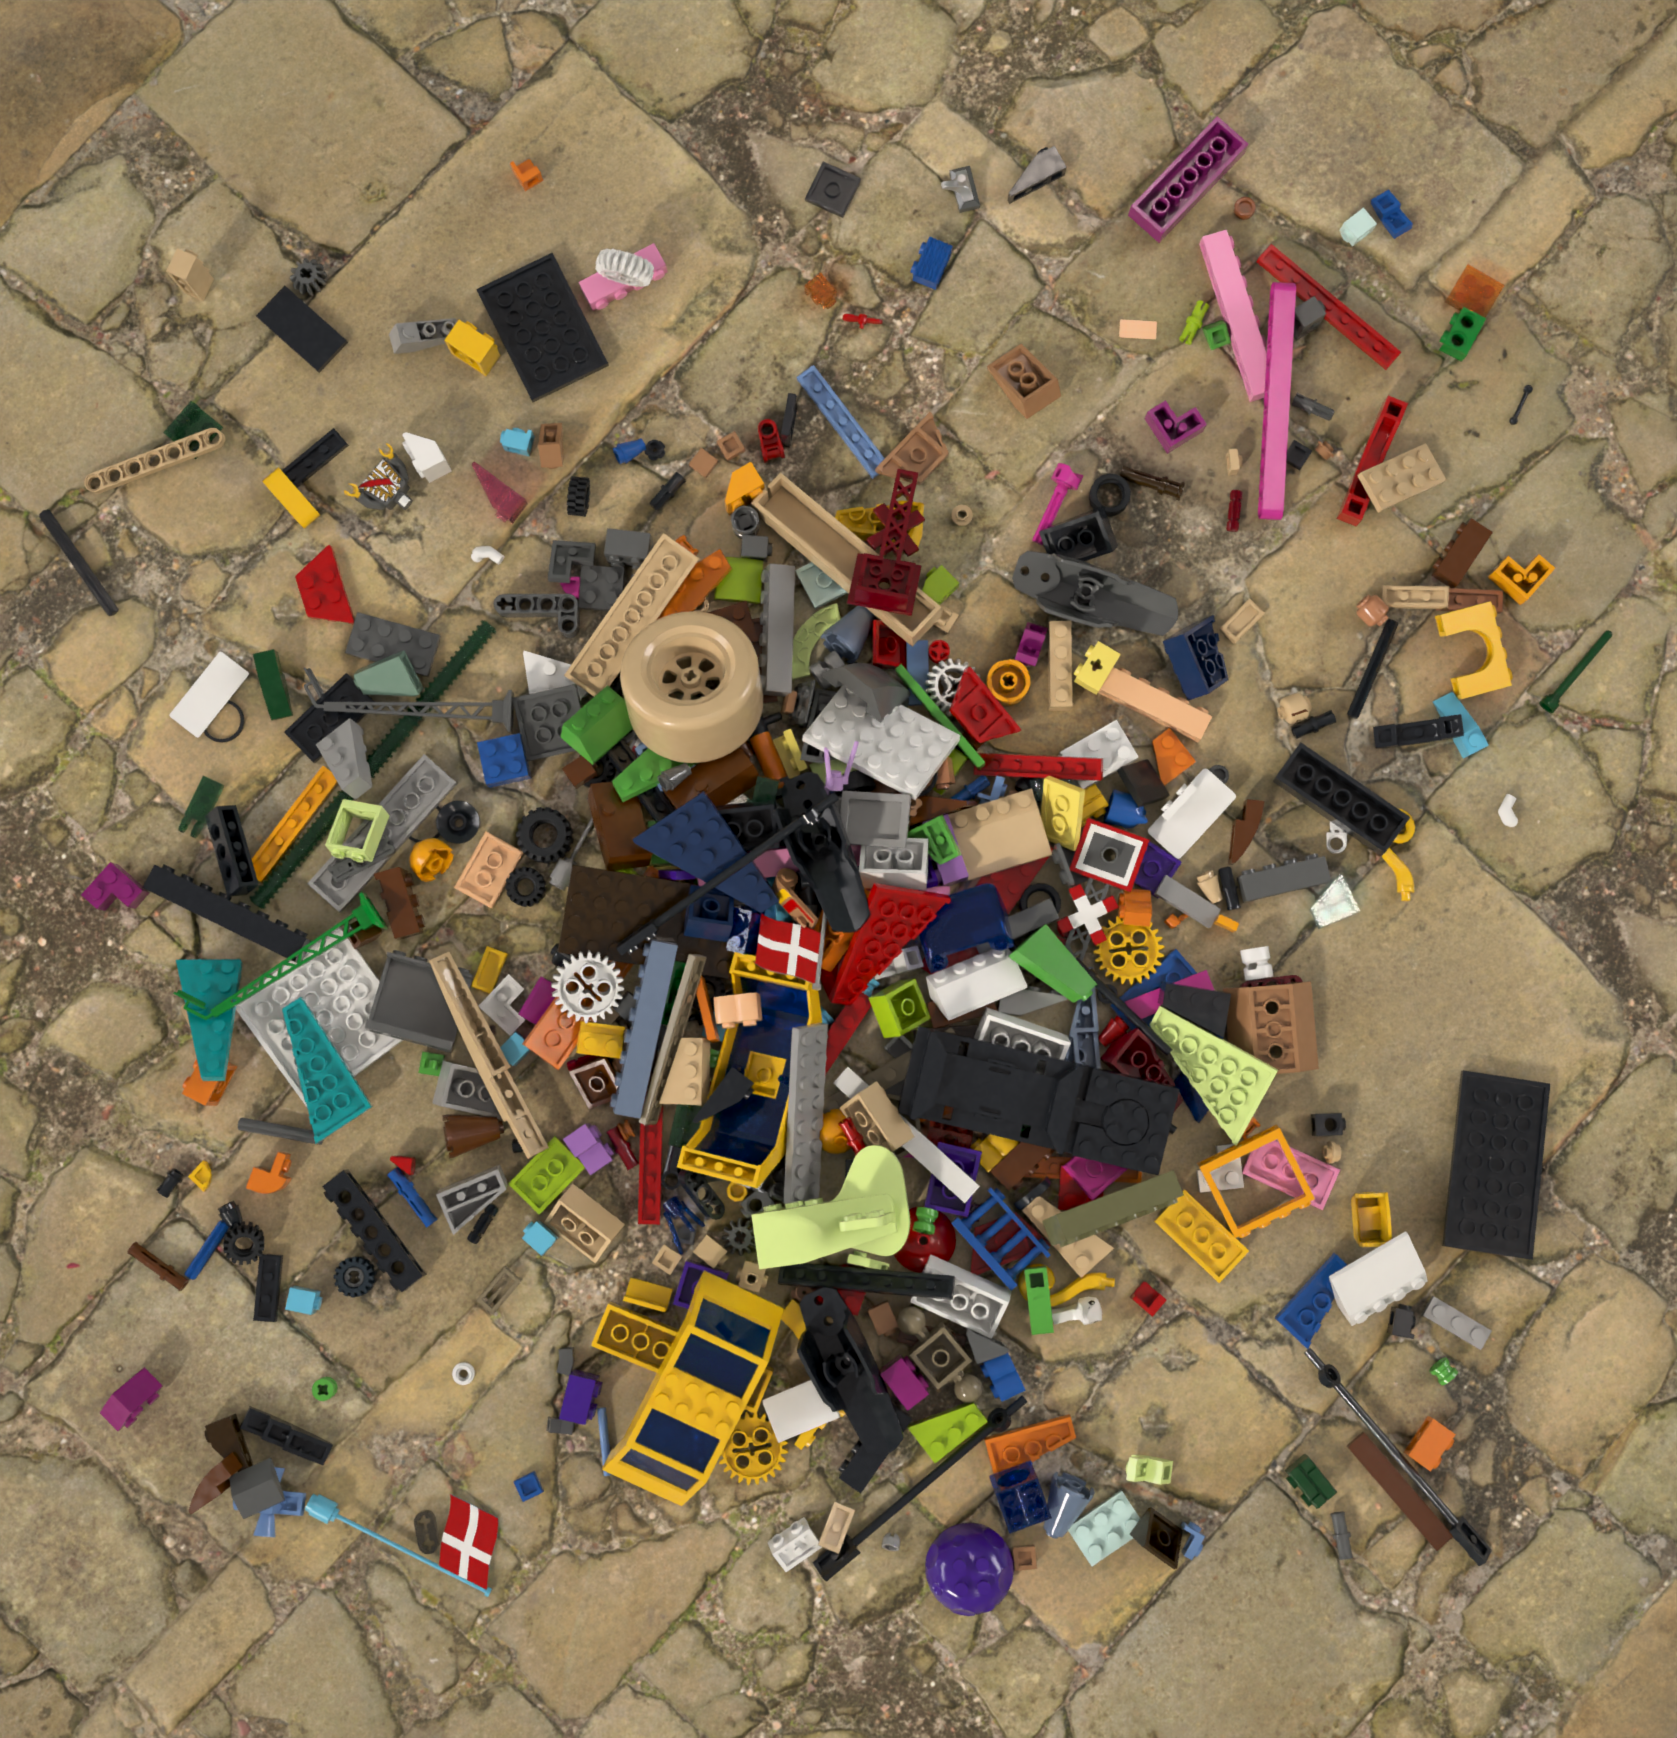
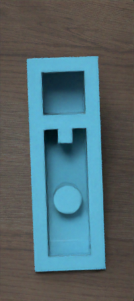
[1433,691,1489,759]

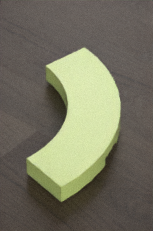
[792,603,841,680]

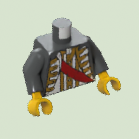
[344,443,413,510]

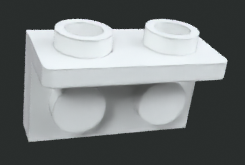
[768,1517,822,1572]

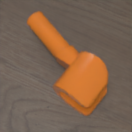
[1164,913,1189,929]

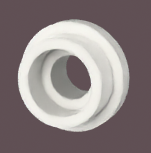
[452,1362,475,1385]

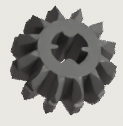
[290,258,327,296]
[722,1218,756,1256]

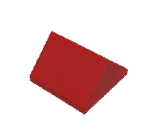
[873,620,906,669]

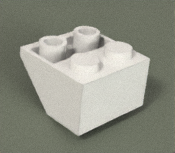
[402,432,452,483]

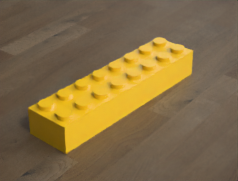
[591,1302,774,1414]

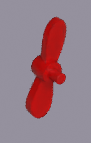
[842,314,883,329]

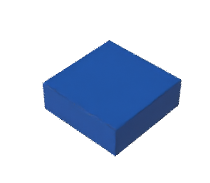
[514,1471,544,1502]

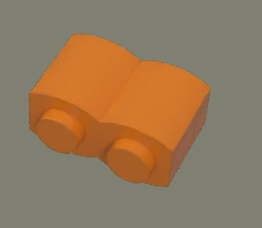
[1118,888,1152,927]

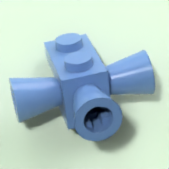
[233,1467,306,1537]

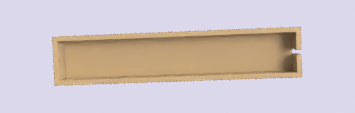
[751,472,942,647]

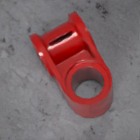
[758,419,785,463]

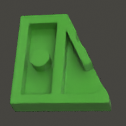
[907,815,962,865]

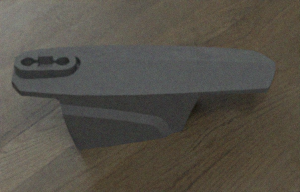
[1012,551,1178,636]

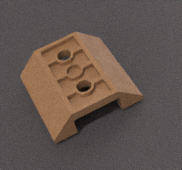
[1223,981,1319,1074]

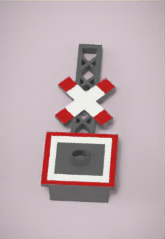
[1057,818,1149,962]

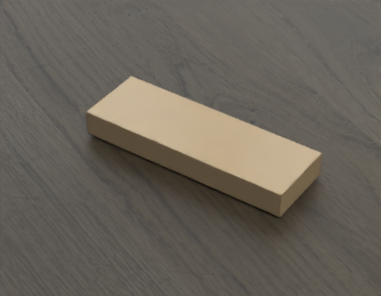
[1382,585,1449,609]

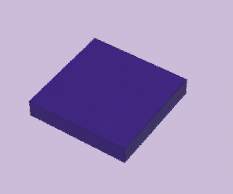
[1134,841,1182,899]

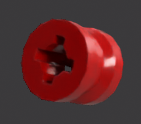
[928,640,950,664]

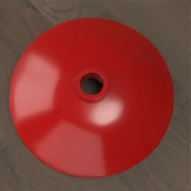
[894,1206,956,1273]

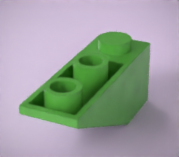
[1024,1265,1054,1335]

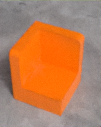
[510,159,543,191]

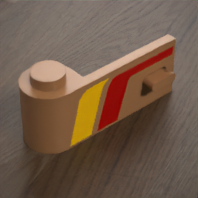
[772,868,818,930]

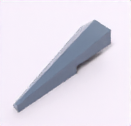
[1064,967,1101,1068]

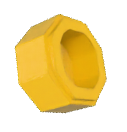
[726,1182,748,1202]

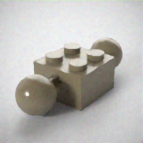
[897,1306,983,1403]

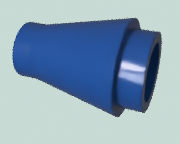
[613,438,646,464]

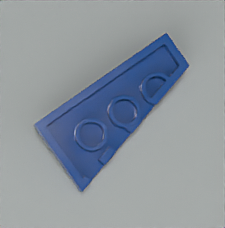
[1274,1253,1347,1349]

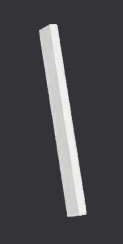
[833,1067,980,1203]

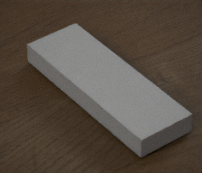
[1154,875,1221,928]

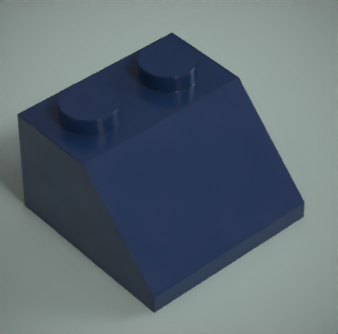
[684,885,734,942]

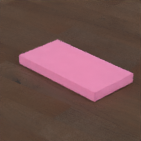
[1242,1140,1340,1210]

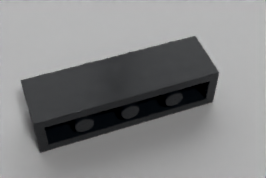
[838,1403,912,1494]

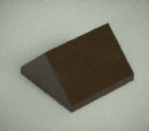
[1130,1507,1183,1570]

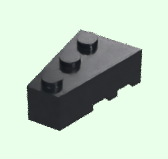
[1158,981,1231,1038]

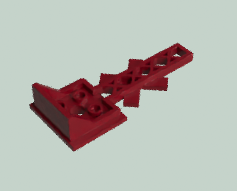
[847,469,925,616]

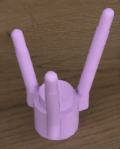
[824,741,859,791]

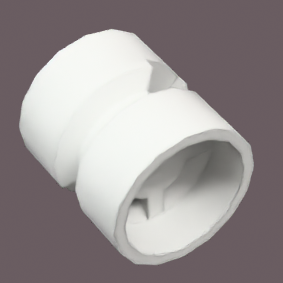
[1240,946,1274,981]

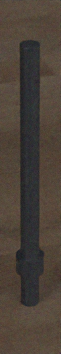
[1076,957,1173,1056]

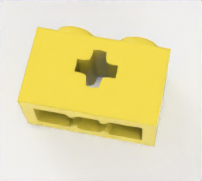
[1074,641,1121,695]

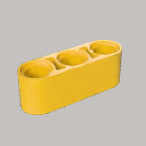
[262,467,320,529]

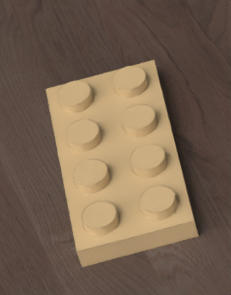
[1357,443,1446,513]

